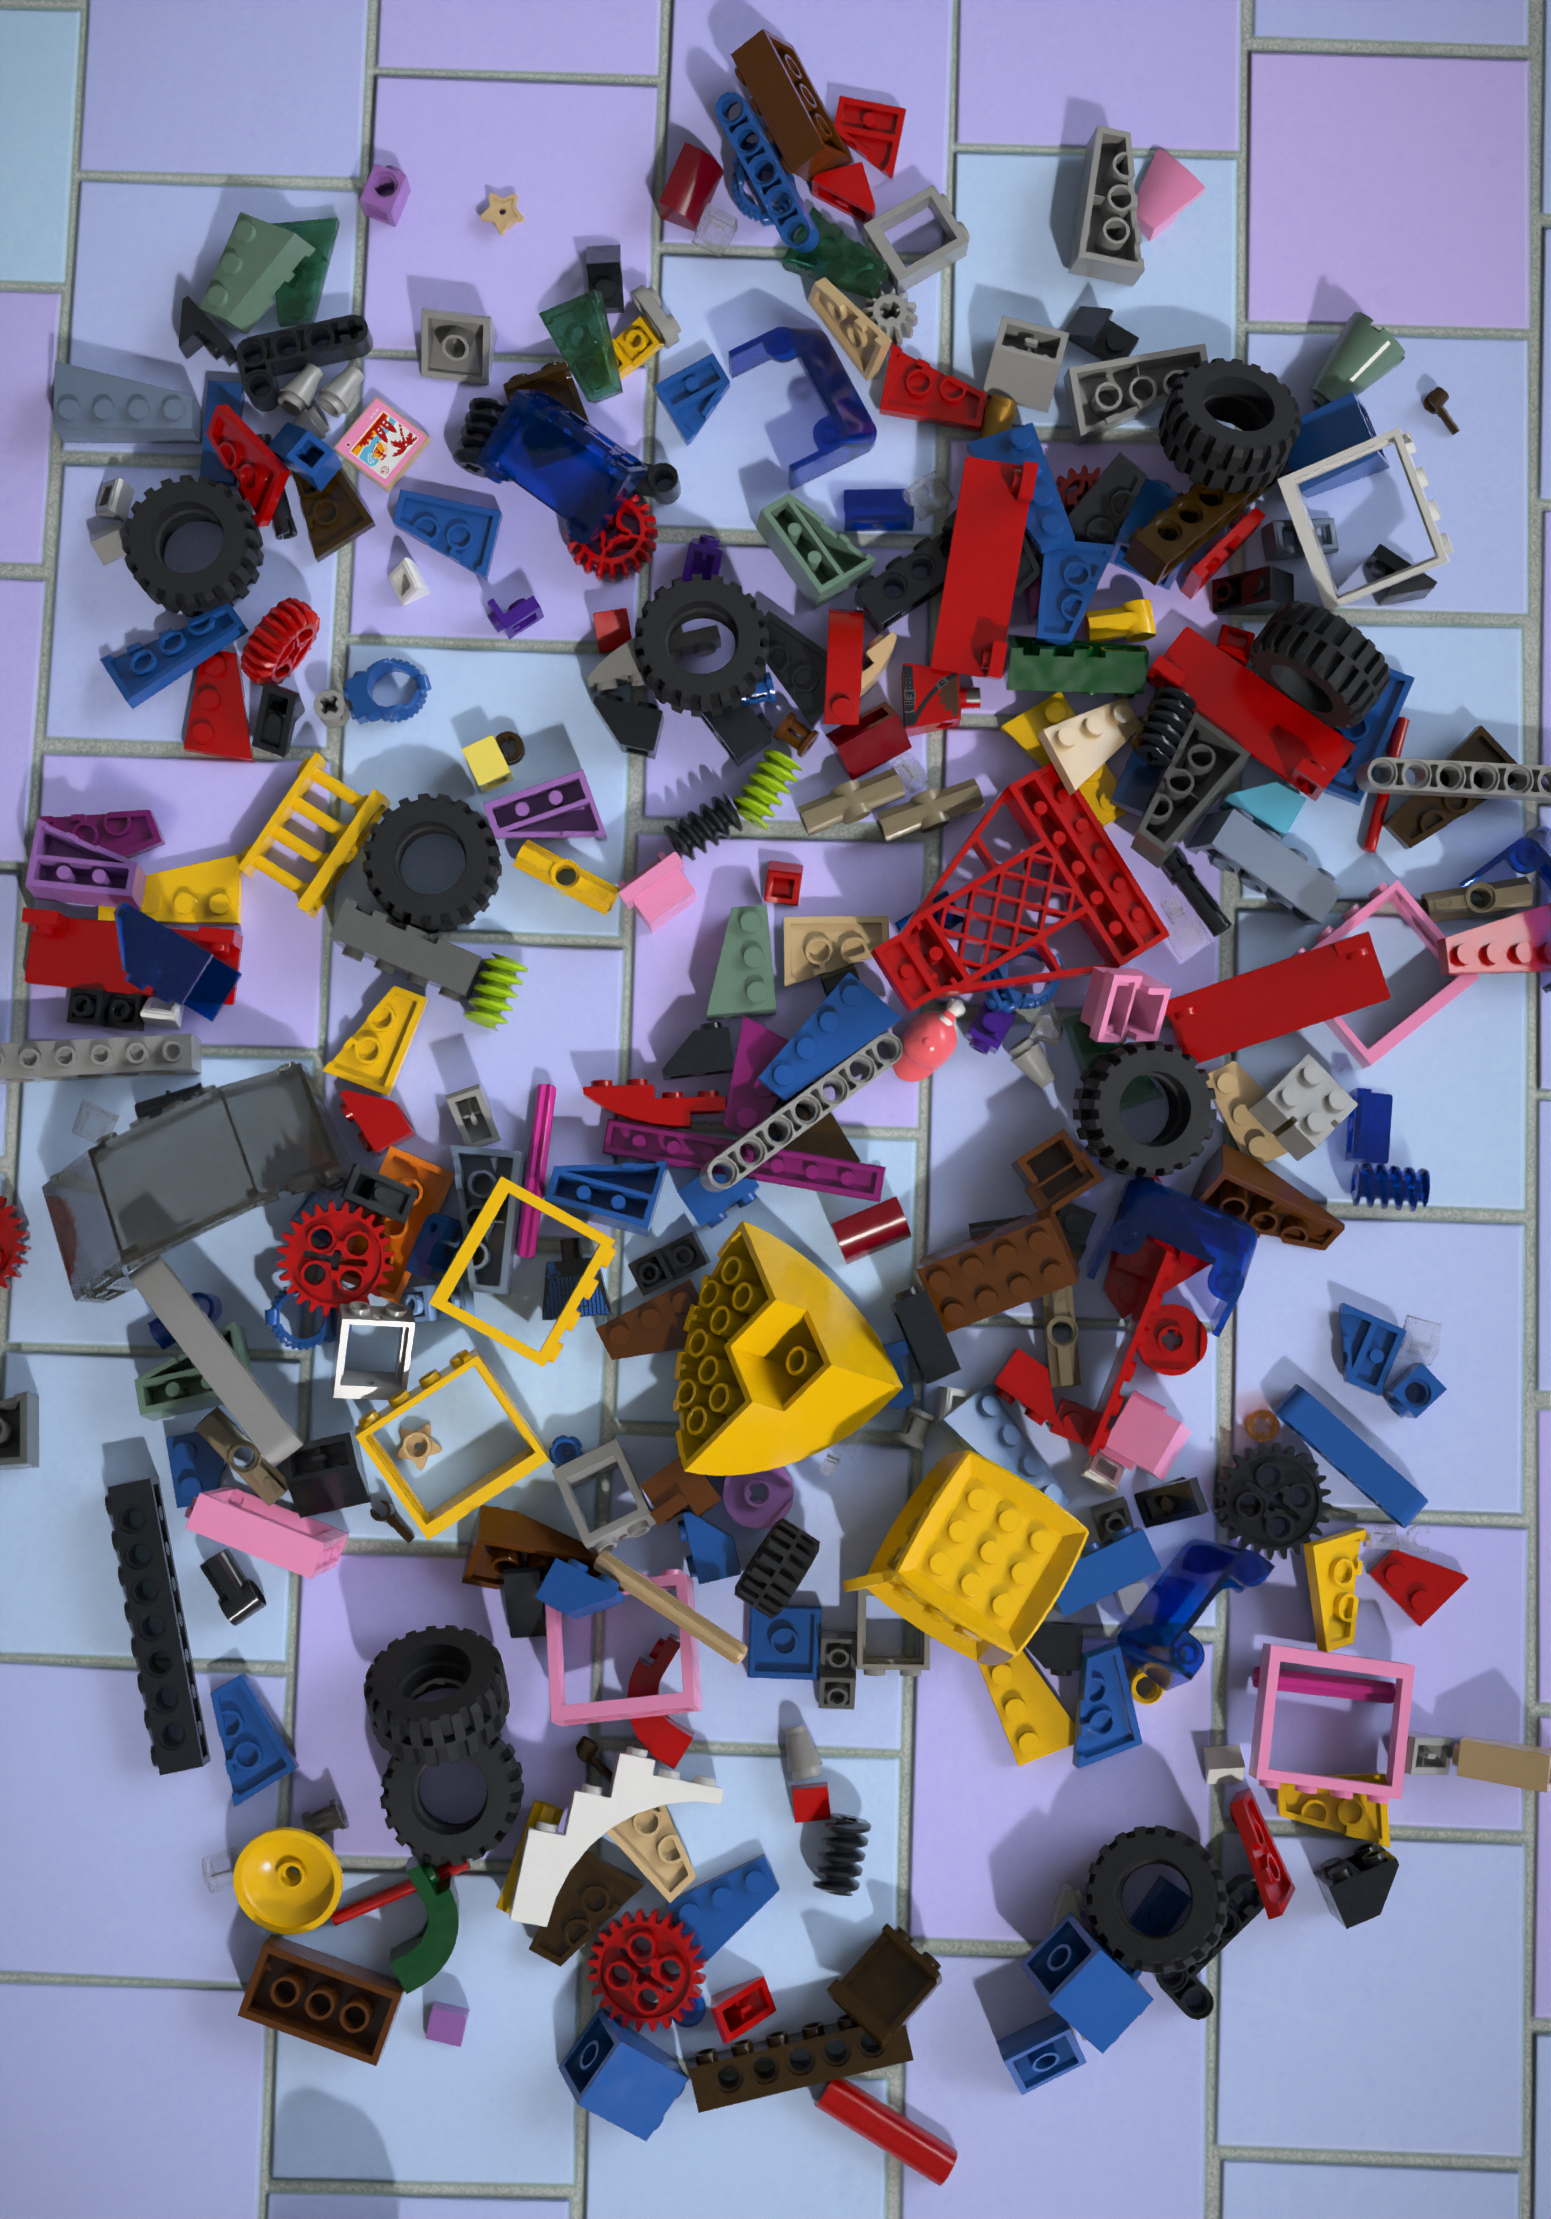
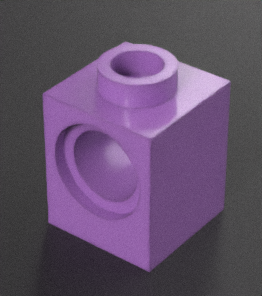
[359,163,411,227]

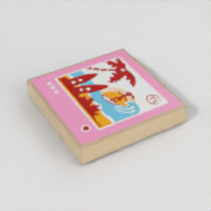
[333,396,431,493]

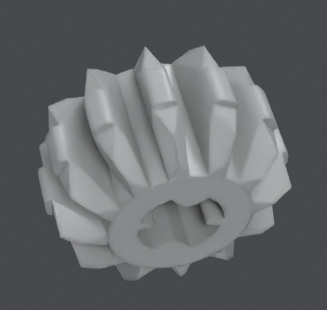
[861,286,918,347]

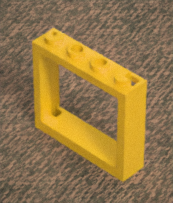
[429,1176,617,1367]
[355,1348,549,1540]

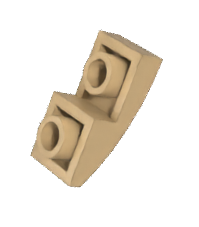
[860,632,897,699]

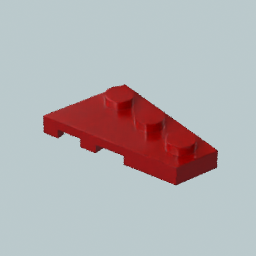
[879,344,987,432]
[206,404,291,528]
[1181,507,1266,600]
[184,651,255,763]
[1229,1788,1295,1920]

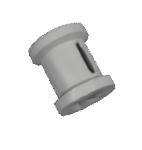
[314,689,350,728]
[894,1405,937,1450]

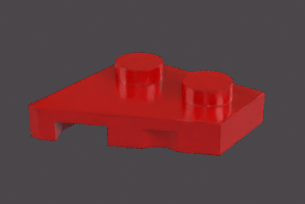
[834,96,906,178]
[1367,1548,1469,1627]

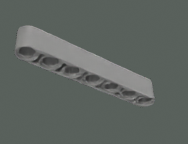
[1355,757,1551,802]
[699,1033,903,1192]
[128,1253,304,1468]

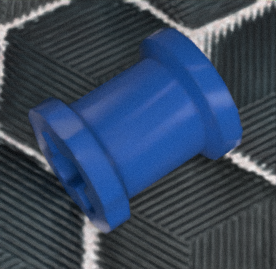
[741,672,776,707]

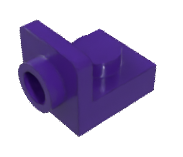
[682,534,727,582]
[487,596,544,640]
[964,1000,1016,1055]

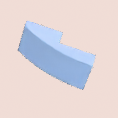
[400,1281,475,1323]

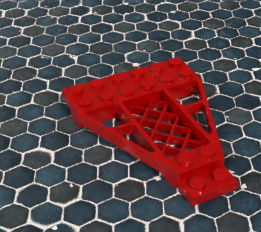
[870,762,1170,1013]

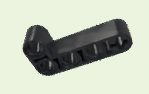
[236,315,373,412]
[1152,1874,1264,2020]

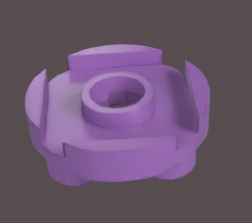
[723,1466,794,1529]

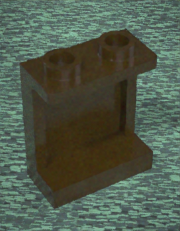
[503,361,598,471]
[827,1923,943,2049]

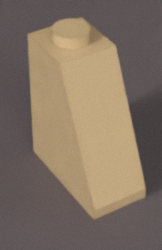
[1452,1736,1551,1793]

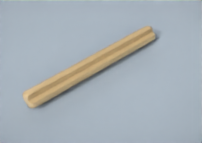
[593,1551,748,1665]

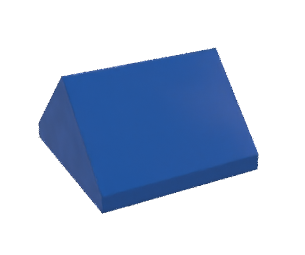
[996,2012,1087,2095]

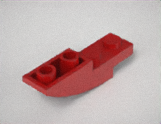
[583,1079,726,1129]

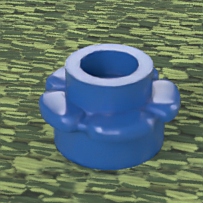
[549,1435,584,1468]

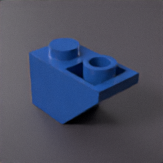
[268,422,342,492]
[677,1172,760,1229]
[677,1510,742,1585]
[535,1558,626,1620]

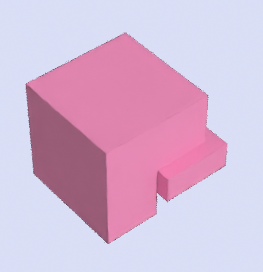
[618,851,697,933]
[1080,967,1172,1043]
[1099,1390,1191,1481]

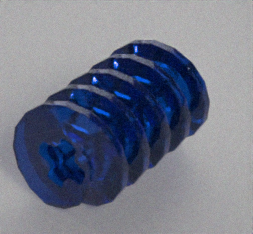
[1351,1163,1430,1212]

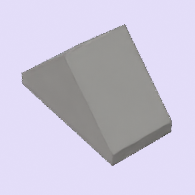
[445,1084,501,1147]
[1404,1731,1453,1775]

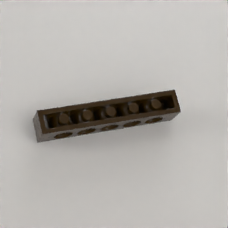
[1123,459,1289,586]
[688,2014,914,2113]

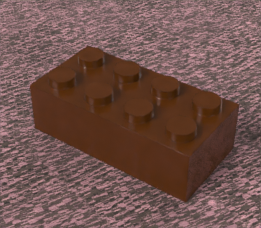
[731,29,853,182]
[917,1206,1080,1334]
[237,1934,405,2066]

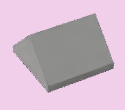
[421,308,497,385]

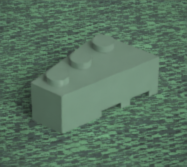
[199,212,315,334]
[756,493,876,610]
[706,904,777,1021]
[134,1321,253,1421]

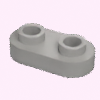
[630,284,681,349]

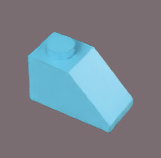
[1219,782,1306,840]

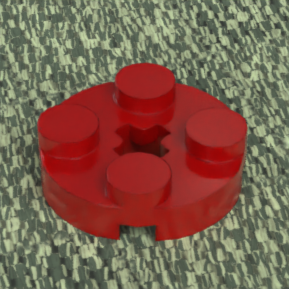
[1136,1304,1208,1376]

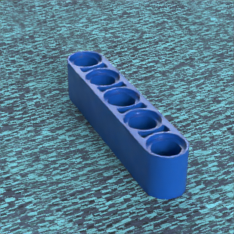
[715,92,819,253]
[1272,1384,1429,1529]

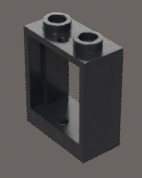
[890,1286,961,1384]

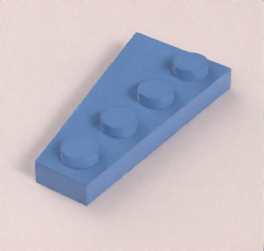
[936,1384,1071,1508]

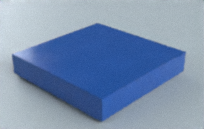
[747,1605,822,1680]

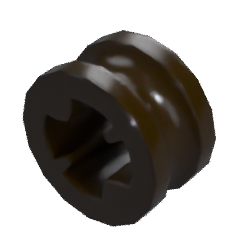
[495,731,525,766]

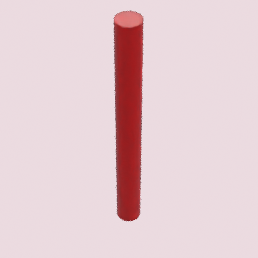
[1362,717,1410,853]
[331,1859,471,1926]

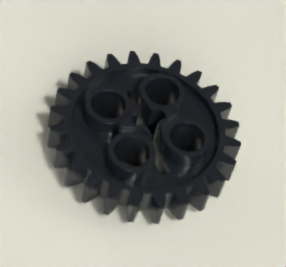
[1213,1442,1332,1560]

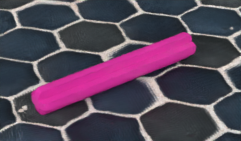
[1252,1666,1396,1704]

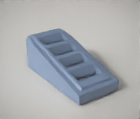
[1261,518,1339,561]

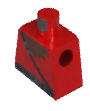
[901,663,981,737]

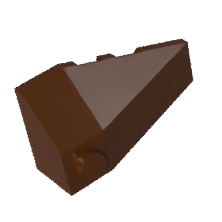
[1184,1143,1345,1251]
[462,1505,601,1589]

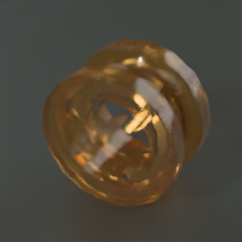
[1244,1409,1279,1442]

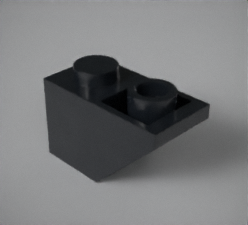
[1212,565,1294,615]
[593,694,664,759]

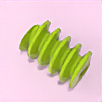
[733,749,803,830]
[463,953,528,1032]

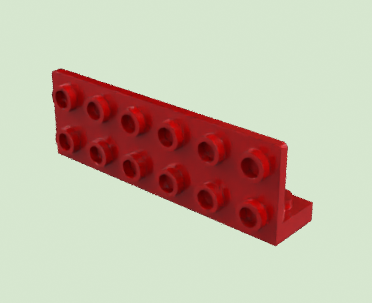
[930,457,1039,680]
[1146,627,1356,802]
[22,908,243,1005]
[1165,931,1391,1064]
[1049,1232,1176,1456]

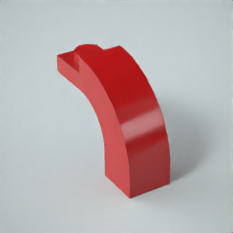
[824,609,864,725]
[627,1633,694,1769]

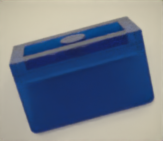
[843,489,915,532]
[1345,1088,1393,1164]

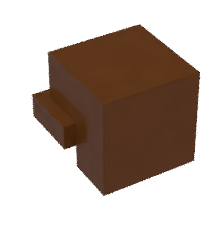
[1011,1129,1104,1212]
[640,1457,724,1526]

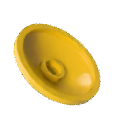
[233,1827,343,1935]

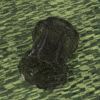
[301,1798,349,1838]

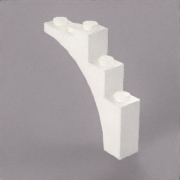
[508,1746,724,1927]

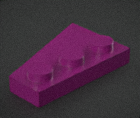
[39,810,165,859]
[723,1016,789,1137]

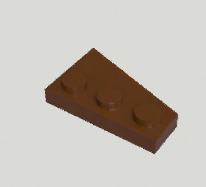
[596,1279,699,1360]

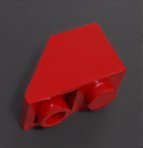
[339,1090,417,1156]
[991,1348,1057,1426]

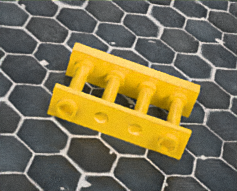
[238,752,391,919]

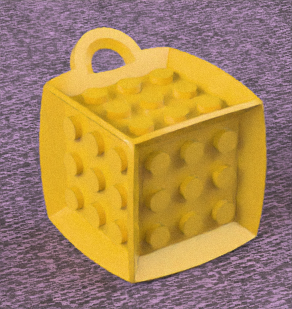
[842,1450,1089,1665]

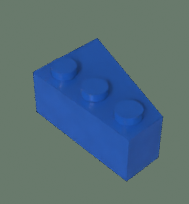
[544,1161,667,1237]
[1053,1524,1162,1617]

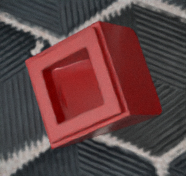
[593,608,632,654]
[1215,624,1255,667]
[763,861,804,906]
[791,1782,831,1823]

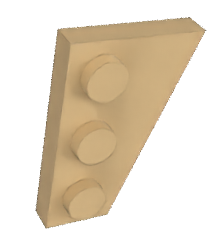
[807,277,892,381]
[784,916,889,988]

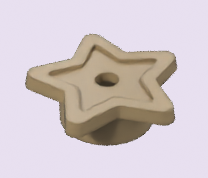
[480,193,525,235]
[396,1424,442,1470]

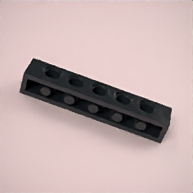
[854,525,1027,635]

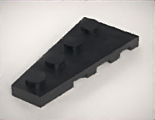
[1034,452,1147,571]

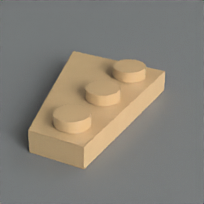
[1038,698,1141,796]
[1205,1061,1294,1164]
[606,1805,696,1903]

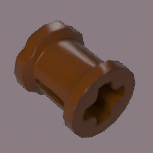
[773,712,820,758]

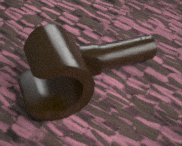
[1423,387,1460,435]
[370,1500,415,1544]
[576,1736,612,1783]

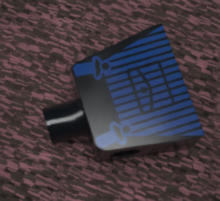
[542,1238,612,1321]

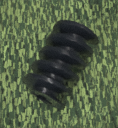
[452,397,513,478]
[1130,687,1197,768]
[663,793,743,861]
[813,1813,872,1896]

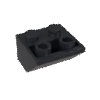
[282,1432,372,1518]
[1313,1843,1399,1929]

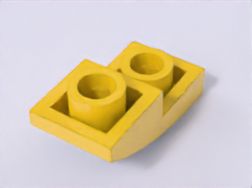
[585,316,665,388]

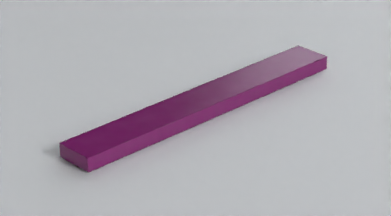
[602,1118,886,1202]

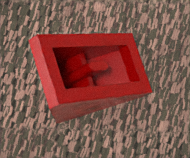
[812,162,875,224]
[710,1976,777,2044]

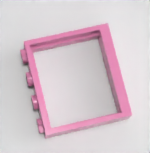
[1290,880,1480,1069]
[185,1486,350,1579]
[545,1569,702,1726]
[1248,1643,1415,1804]

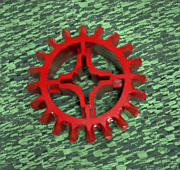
[565,487,659,582]
[240,597,320,686]

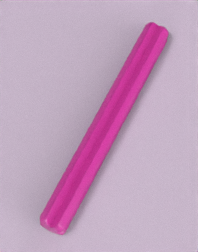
[516,1084,557,1258]

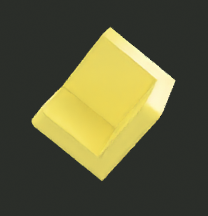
[461,735,514,794]

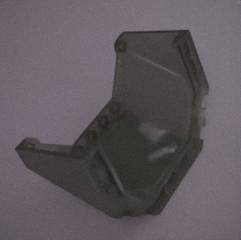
[42,1061,353,1303]

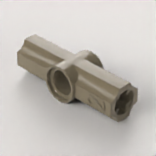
[797,768,905,836]
[876,778,985,843]
[1420,876,1533,923]
[1042,1285,1081,1388]
[194,1406,288,1506]

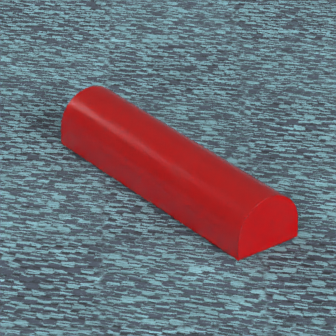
[814,2077,958,2186]

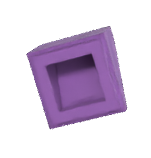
[425,2001,470,2047]

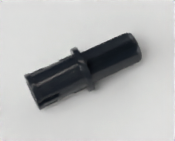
[134,1083,208,1123]

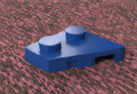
[654,353,730,446]
[1339,1303,1407,1396]
[166,1424,236,1508]

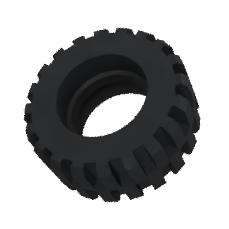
[1158,358,1301,493]
[122,475,264,617]
[634,573,769,717]
[1249,601,1390,729]
[362,793,502,933]
[1072,1041,1217,1177]
[364,1625,510,1766]
[380,1732,524,1866]
[1084,1825,1229,1974]

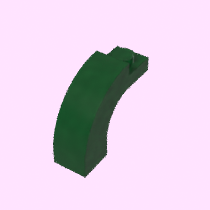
[389,1856,459,1994]

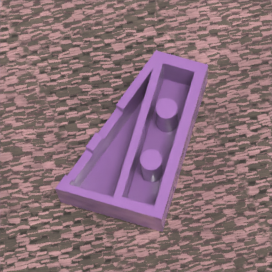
[483,769,607,840]
[25,818,147,910]

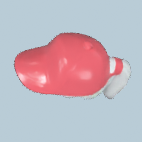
[893,998,966,1082]

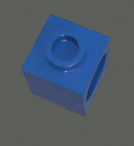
[1383,1363,1447,1419]

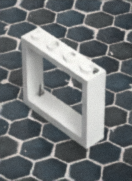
[1277,427,1454,611]

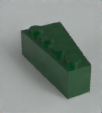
[1003,634,1149,698]

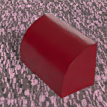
[658,142,723,233]
[825,701,912,780]
[830,1196,911,1265]

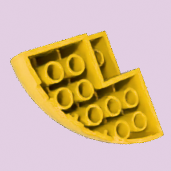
[673,1221,903,1476]

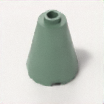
[1311,312,1405,408]

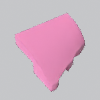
[1137,148,1205,241]

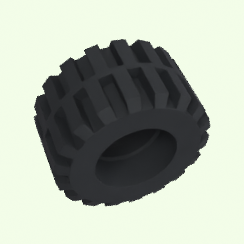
[734,1518,820,1619]

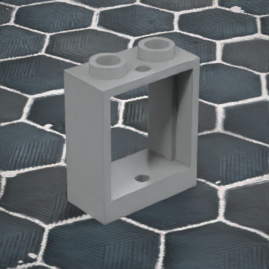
[862,185,970,295]
[330,1301,415,1400]
[552,1439,657,1555]
[856,1589,930,1677]

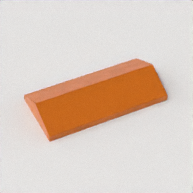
[339,1146,455,1303]

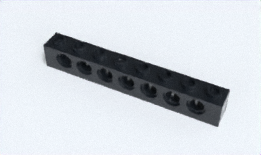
[105,1477,211,1775]

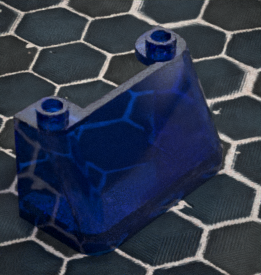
[475,389,648,545]
[1116,1539,1275,1691]

